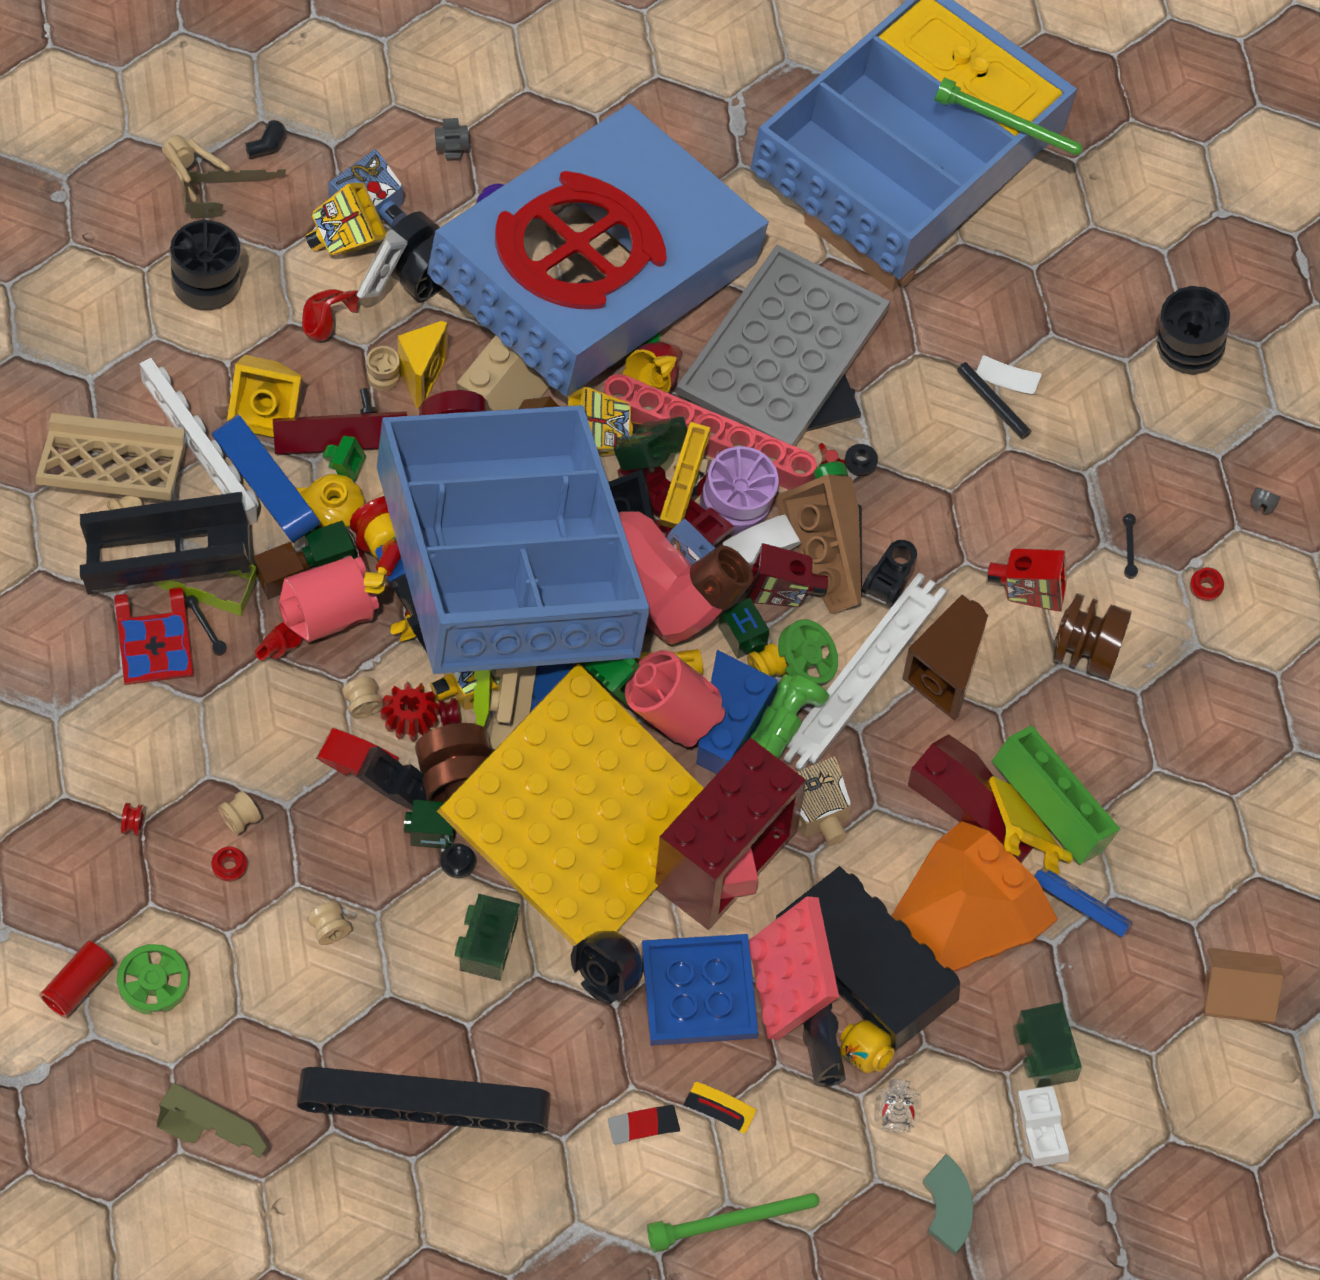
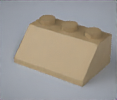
[456,335,551,411]

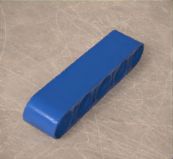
[211,414,321,543]

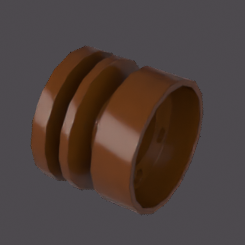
[1054,593,1132,679]

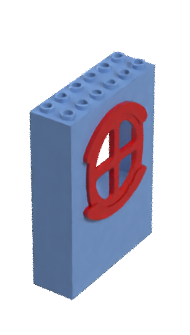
[427,103,769,397]

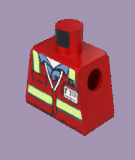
[988,548,1067,612]

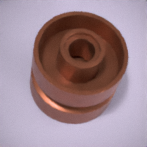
[415,723,492,802]

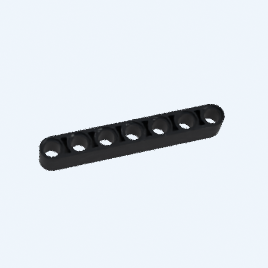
[296,1067,550,1133]

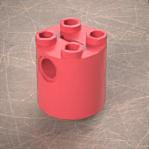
[279,556,379,642]
[625,650,725,747]

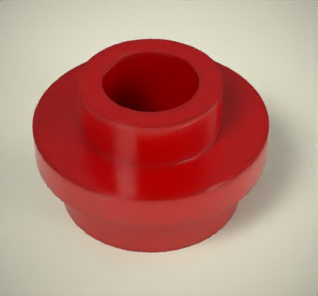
[1190,567,1224,601]
[211,846,247,881]

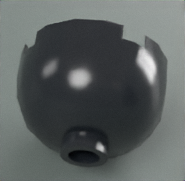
[570,931,642,1004]

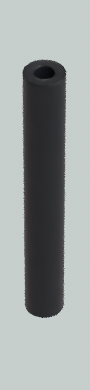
[957,362,1032,440]

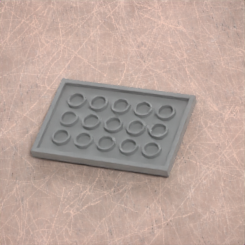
[676,245,890,446]

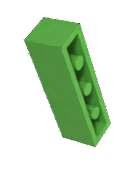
[992,725,1120,865]

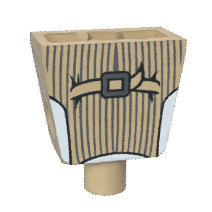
[797,756,851,845]

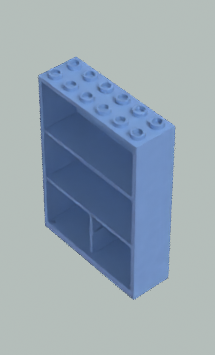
[376,405,650,674]

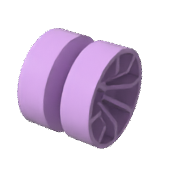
[700,446,779,535]

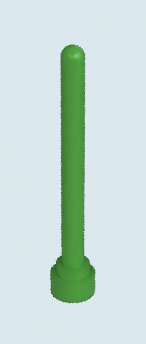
[934,77,1083,155]
[647,1193,820,1253]

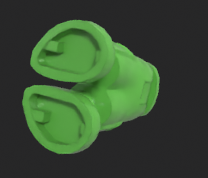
[747,674,830,759]

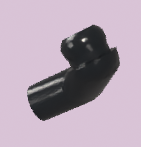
[245,120,286,158]

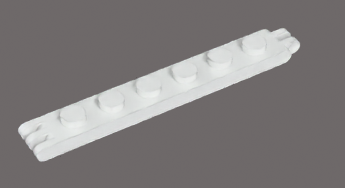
[784,572,948,770]

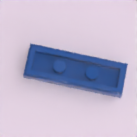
[1034,868,1133,937]

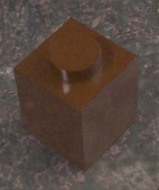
[253,541,308,600]

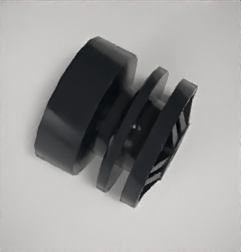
[1157,286,1230,374]

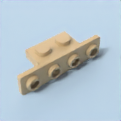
[489,666,537,750]

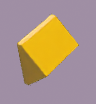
[397,321,448,409]

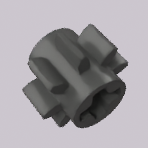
[435,118,469,159]

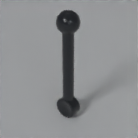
[1123,513,1138,579]
[185,595,226,656]

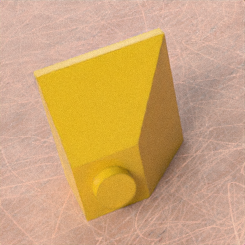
[227,354,302,437]

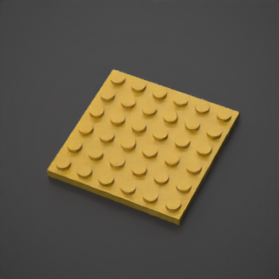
[437,663,704,959]

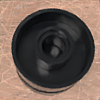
[378,211,443,300]
[170,220,241,309]

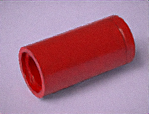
[39,941,114,1018]

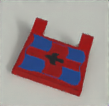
[114,587,194,685]

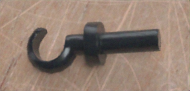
[360,388,377,414]

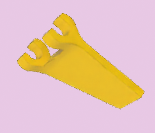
[988,776,1073,875]

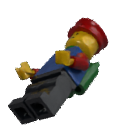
[350,496,427,653]

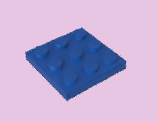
[641,934,758,1046]

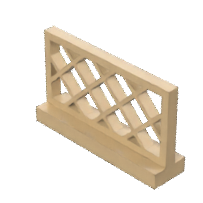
[35,413,185,501]

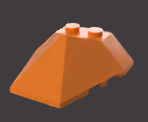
[891,821,1058,972]

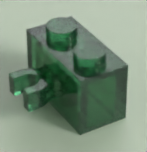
[455,894,520,981]

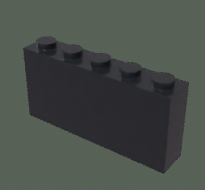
[776,866,960,1051]

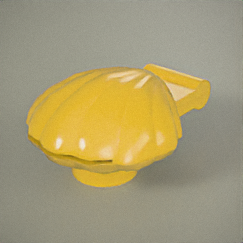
[296,474,365,528]

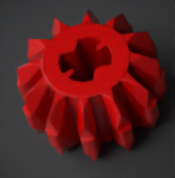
[380,681,440,742]

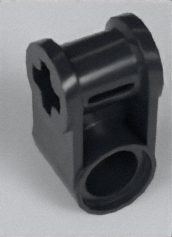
[862,540,917,608]

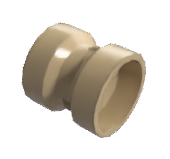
[367,346,400,391]

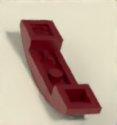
[617,452,734,546]

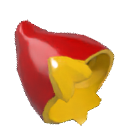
[621,342,682,393]

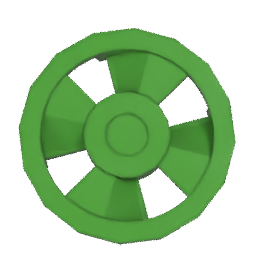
[778,619,838,684]
[117,944,189,1015]

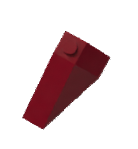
[908,734,1035,864]

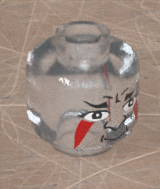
[874,1079,922,1134]

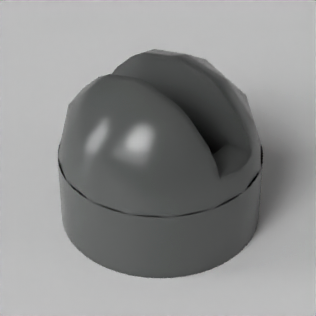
[1251,487,1281,515]

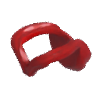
[302,289,360,341]

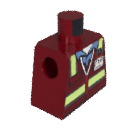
[745,543,828,607]

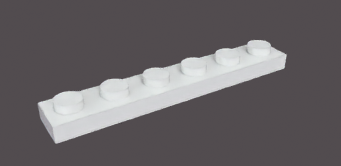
[140,358,259,526]

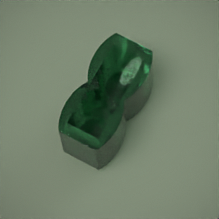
[613,417,688,471]

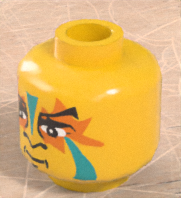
[840,1020,895,1073]

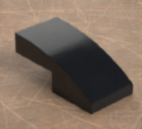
[356,746,427,810]

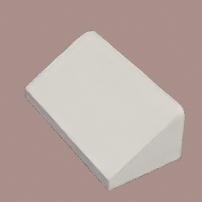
[357,229,408,298]

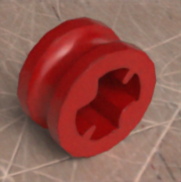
[121,803,144,836]

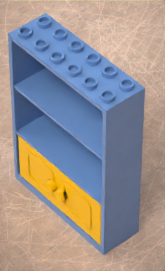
[750,0,1077,280]

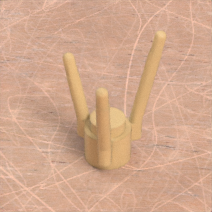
[162,135,230,202]

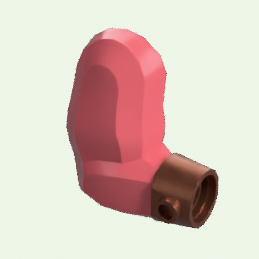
[618,512,753,645]

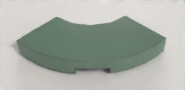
[922,1154,973,1256]

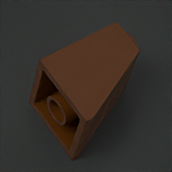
[902,594,988,721]

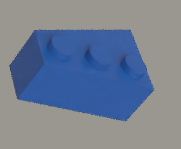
[696,650,778,774]

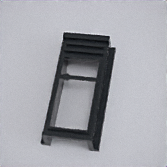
[80,492,250,595]

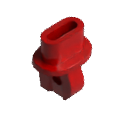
[255,622,302,661]

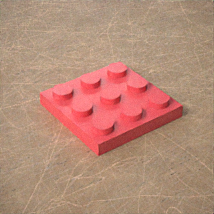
[749,897,839,1040]

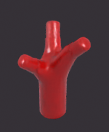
[819,443,845,466]

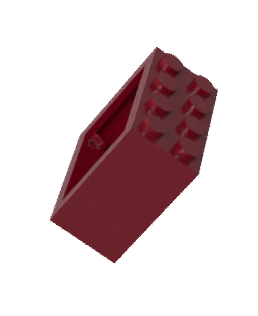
[655,737,806,931]

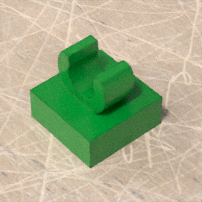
[322,436,366,482]

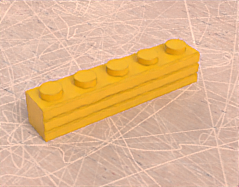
[660,422,711,528]

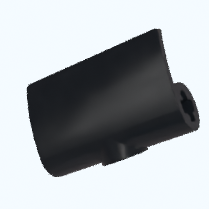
[803,1003,846,1087]

